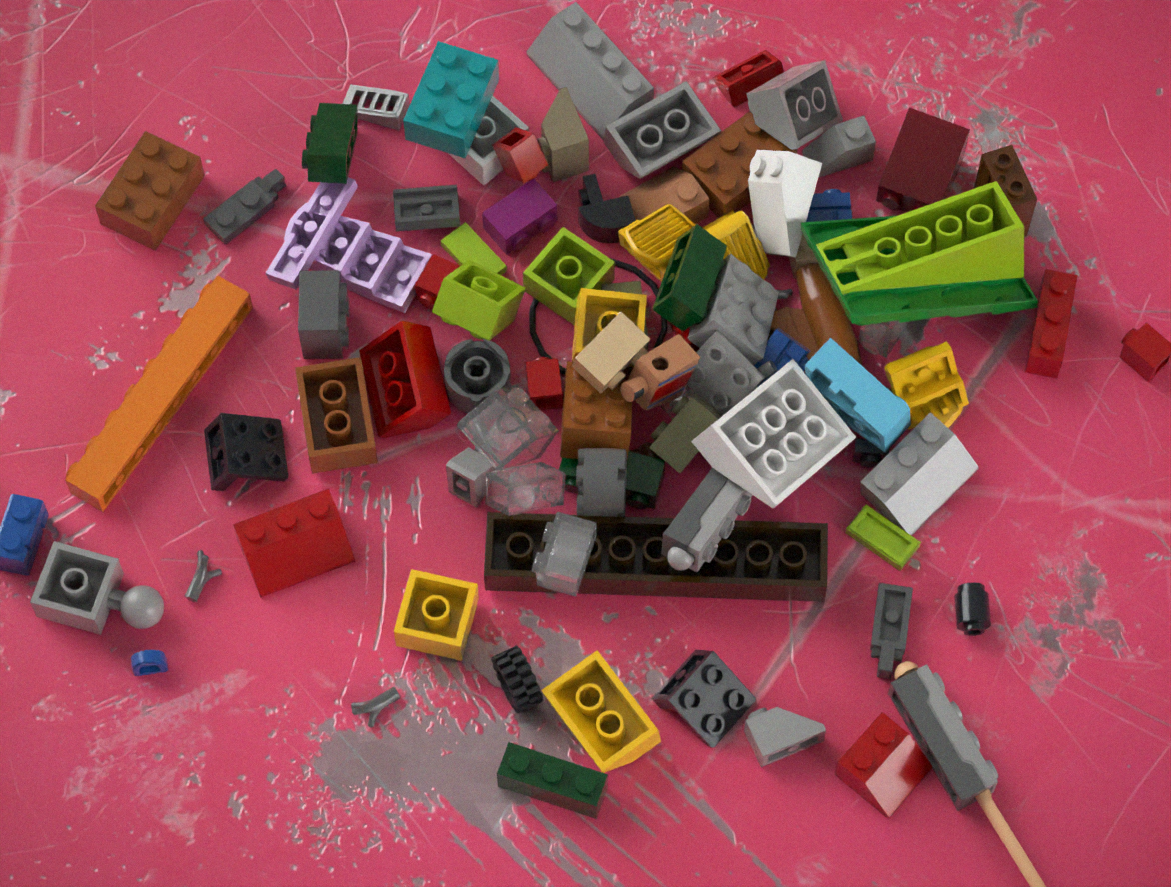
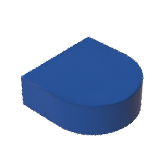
[131,650,168,676]

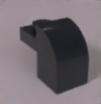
[578,174,636,243]

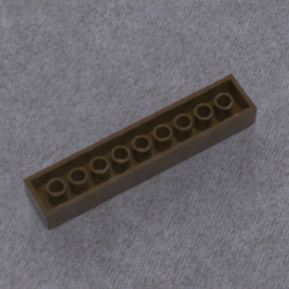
[484,512,828,602]

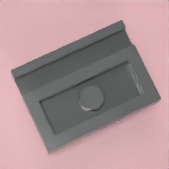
[393,185,460,232]

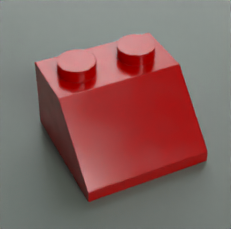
[834,712,933,819]

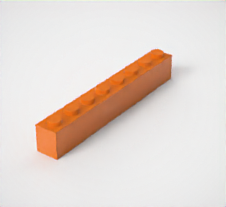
[65,275,253,512]

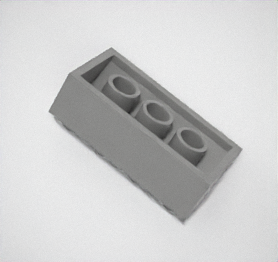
[526,2,654,141]

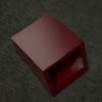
[876,107,970,212]

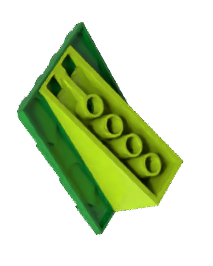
[801,181,1038,326]

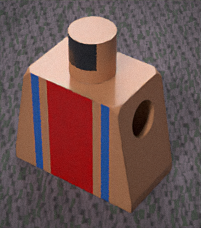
[620,334,701,410]

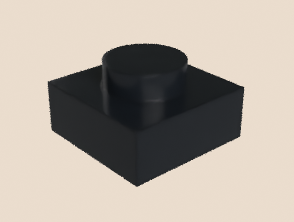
[853,439,889,468]

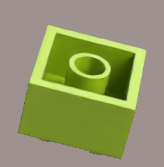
[523,227,615,326]
[432,260,526,340]

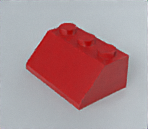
[359,320,451,438]
[233,488,355,598]

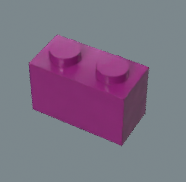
[482,179,558,255]

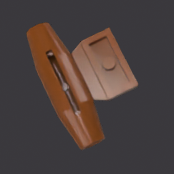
[770,263,863,366]

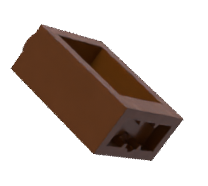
[974,145,1037,237]

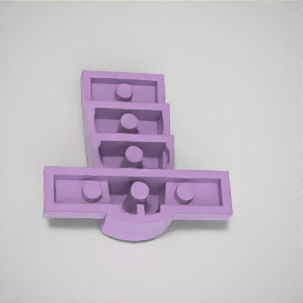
[265,177,432,313]

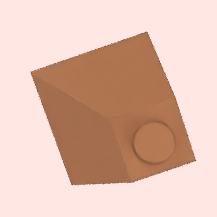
[620,166,709,224]

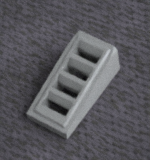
[342,84,410,131]

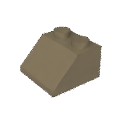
[537,87,589,182]

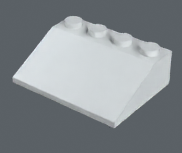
[691,359,856,508]

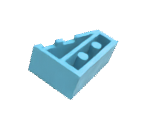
[805,338,911,452]

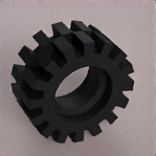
[491,645,543,713]

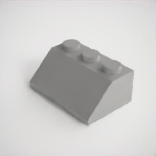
[746,60,843,150]
[604,81,721,179]
[860,412,979,536]

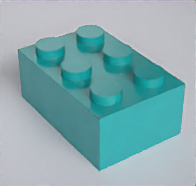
[403,41,499,159]

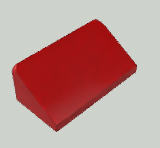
[713,50,784,107]

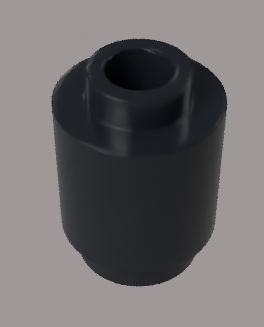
[954,583,991,636]

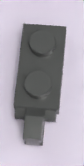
[203,169,286,244]
[870,583,913,679]

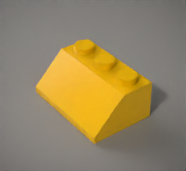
[541,650,661,773]

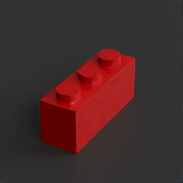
[1025,269,1078,379]

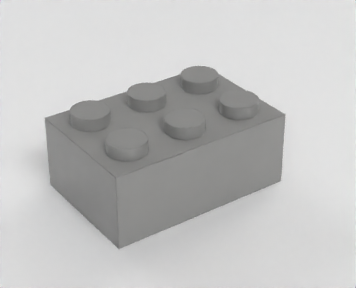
[688,254,779,365]

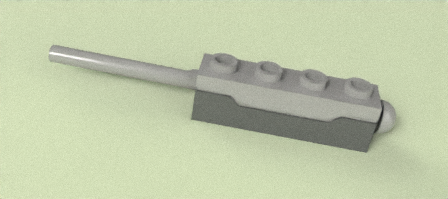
[661,468,753,572]

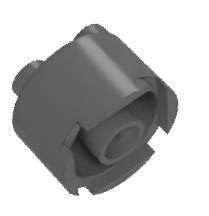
[444,339,511,416]
[576,448,627,517]

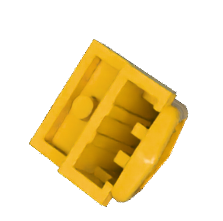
[618,204,695,282]
[702,210,770,280]
[884,341,969,430]

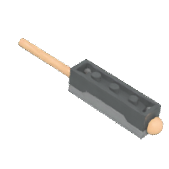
[888,661,1046,887]

